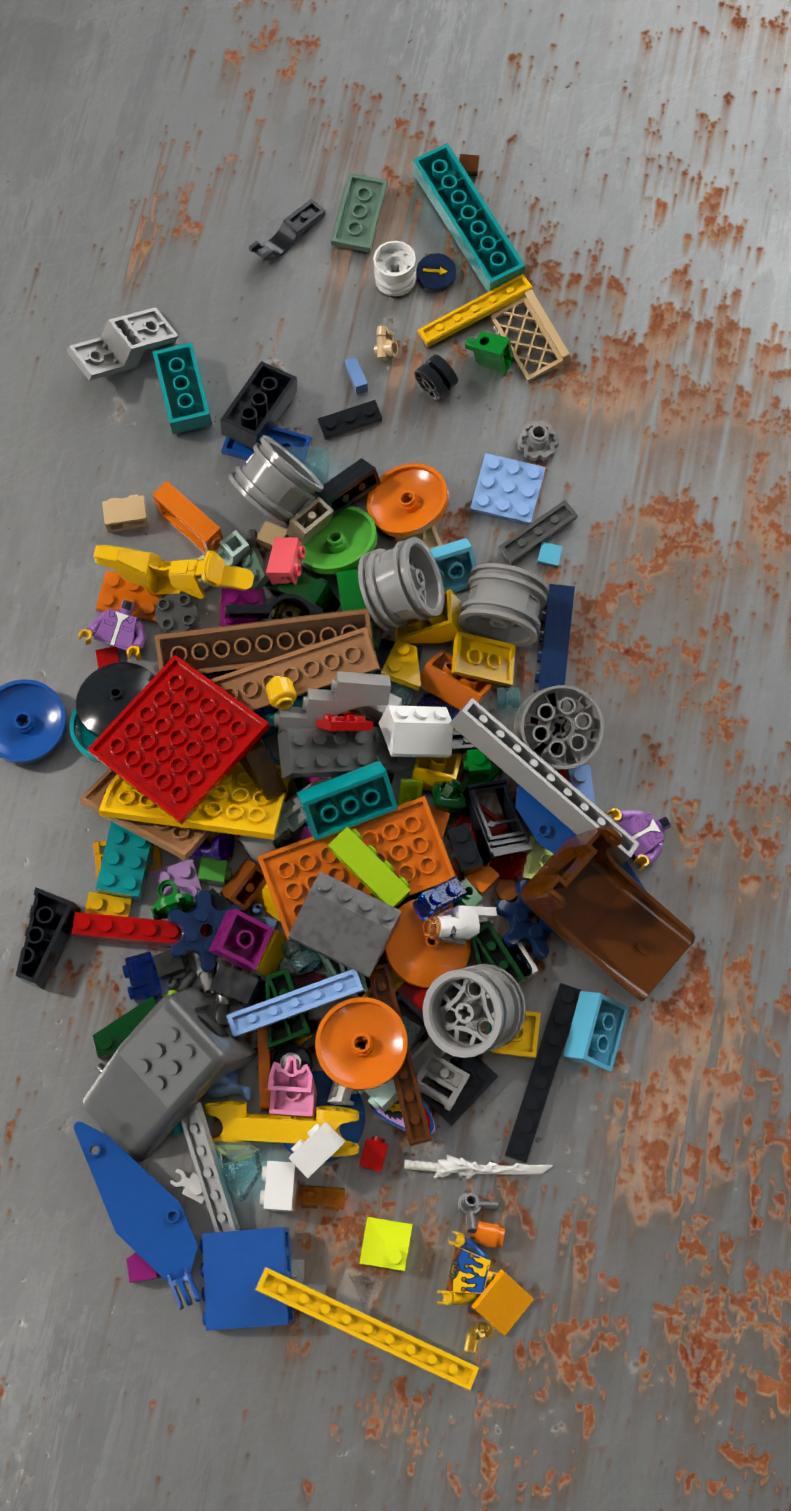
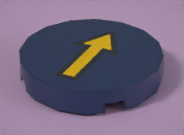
[416,253,456,292]

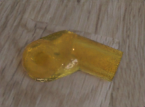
[464,1322,492,1353]

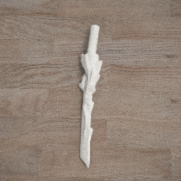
[404,1155,553,1179]

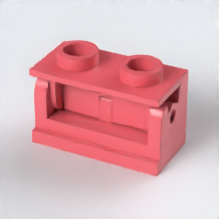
[266,538,306,585]

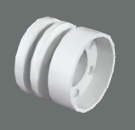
[373,241,417,296]

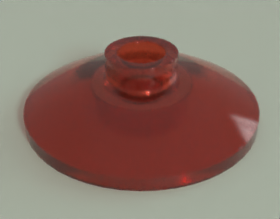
[490,852,527,880]

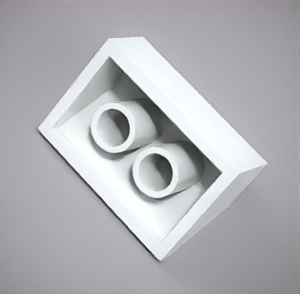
[379,705,453,758]

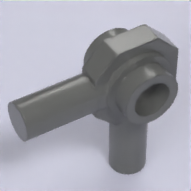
[457,1193,498,1233]

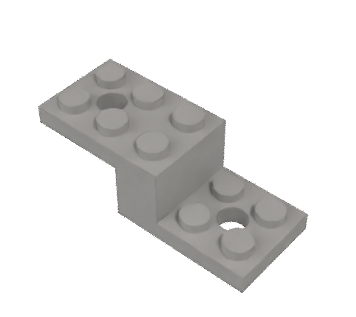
[66,307,178,381]

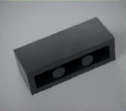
[315,458,381,518]

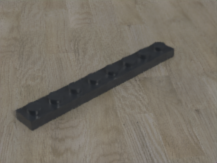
[505,983,581,1163]

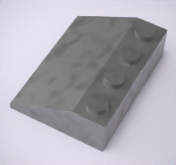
[288,872,402,978]

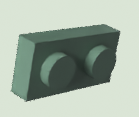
[240,547,270,589]

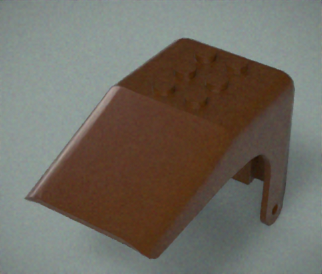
[521,826,695,1001]

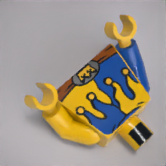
[436,1231,498,1305]

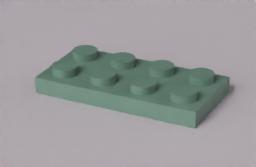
[331,173,388,253]

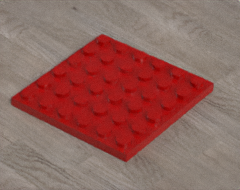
[87,655,271,825]

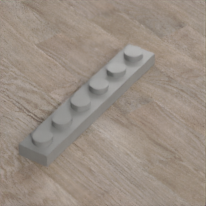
[180,1102,240,1232]

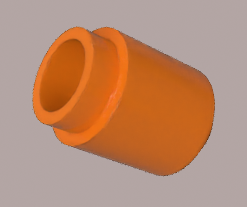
[470,1221,505,1249]

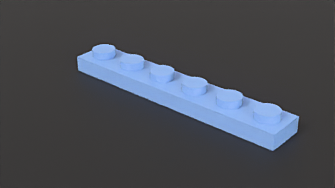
[226,969,364,1038]

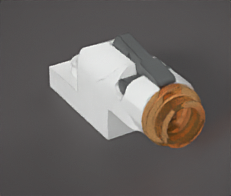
[423,906,497,946]

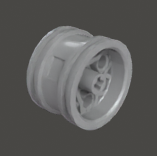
[228,435,324,528]
[358,537,444,631]
[458,563,550,647]
[423,964,526,1058]

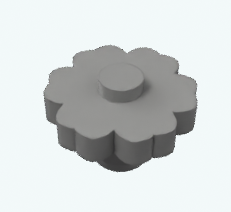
[517,420,559,462]

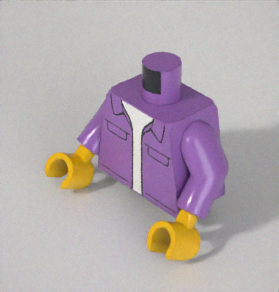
[78,599,147,661]
[606,808,671,872]

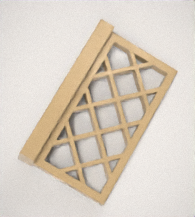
[490,289,572,383]

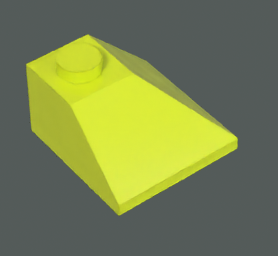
[359,1217,413,1272]

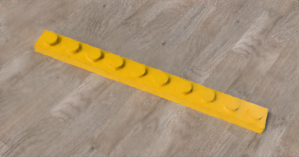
[255,1267,479,1391]

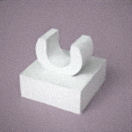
[327,1081,357,1105]

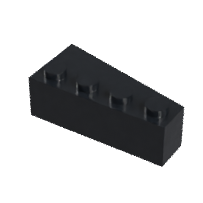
[16,887,81,990]

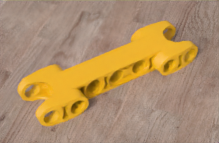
[204,1101,359,1157]

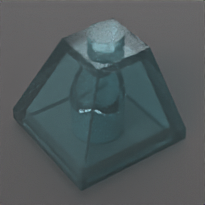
[214,1141,263,1201]

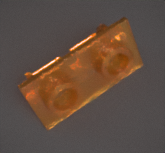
[297,1185,345,1211]

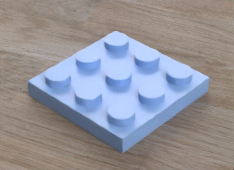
[470,453,546,525]

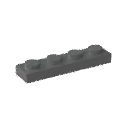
[498,500,578,565]

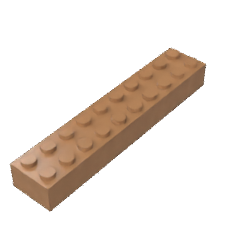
[154,608,375,673]

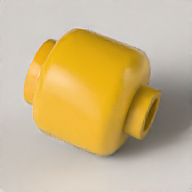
[265,676,297,710]

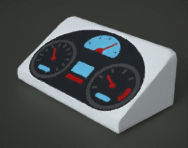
[507,942,538,980]

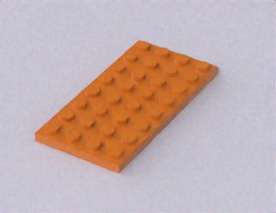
[257,796,456,941]

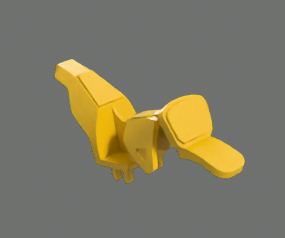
[93,545,254,599]

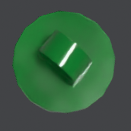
[151,880,196,920]

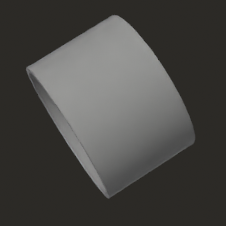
[514,685,604,769]

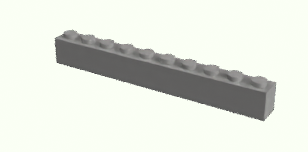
[449,698,640,866]

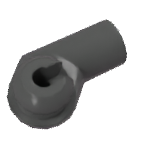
[247,529,266,558]

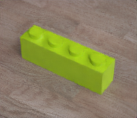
[328,827,411,908]

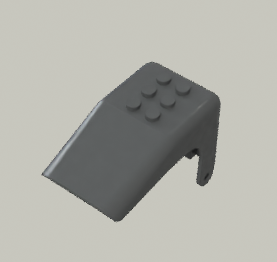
[82,985,258,1162]

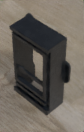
[461,779,533,867]

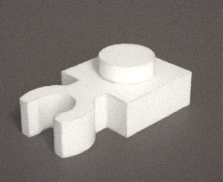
[170,1169,205,1204]

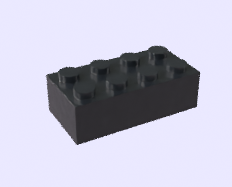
[220,361,297,449]

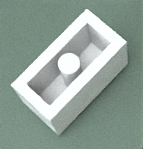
[289,1121,345,1178]

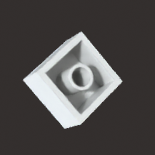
[260,1161,298,1213]

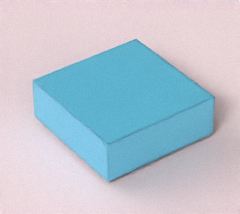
[537,542,563,568]

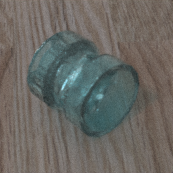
[497,686,520,709]

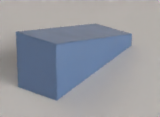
[344,357,368,395]

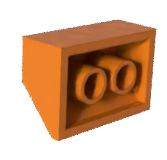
[420,650,495,711]

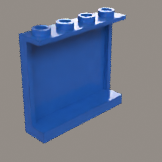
[200,1227,294,1331]

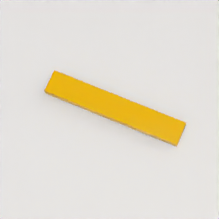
[417,274,533,348]

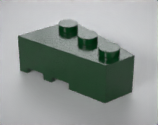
[265,571,341,613]
[472,921,528,986]
[266,968,313,1051]
[92,996,158,1061]

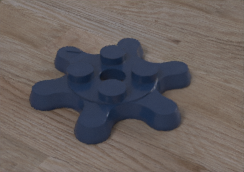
[494,880,562,960]
[167,890,242,973]

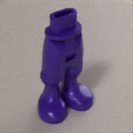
[156,833,234,861]

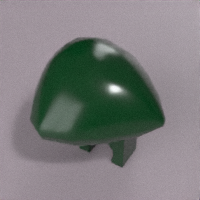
[432,778,467,812]

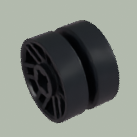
[414,354,458,400]

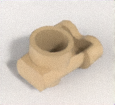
[374,326,398,362]

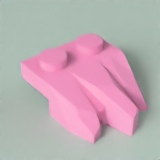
[268,1055,317,1117]

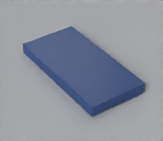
[221,426,312,464]

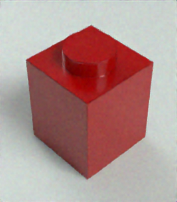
[359,1136,389,1173]

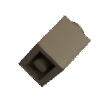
[286,497,334,546]

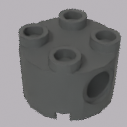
[155,593,200,634]

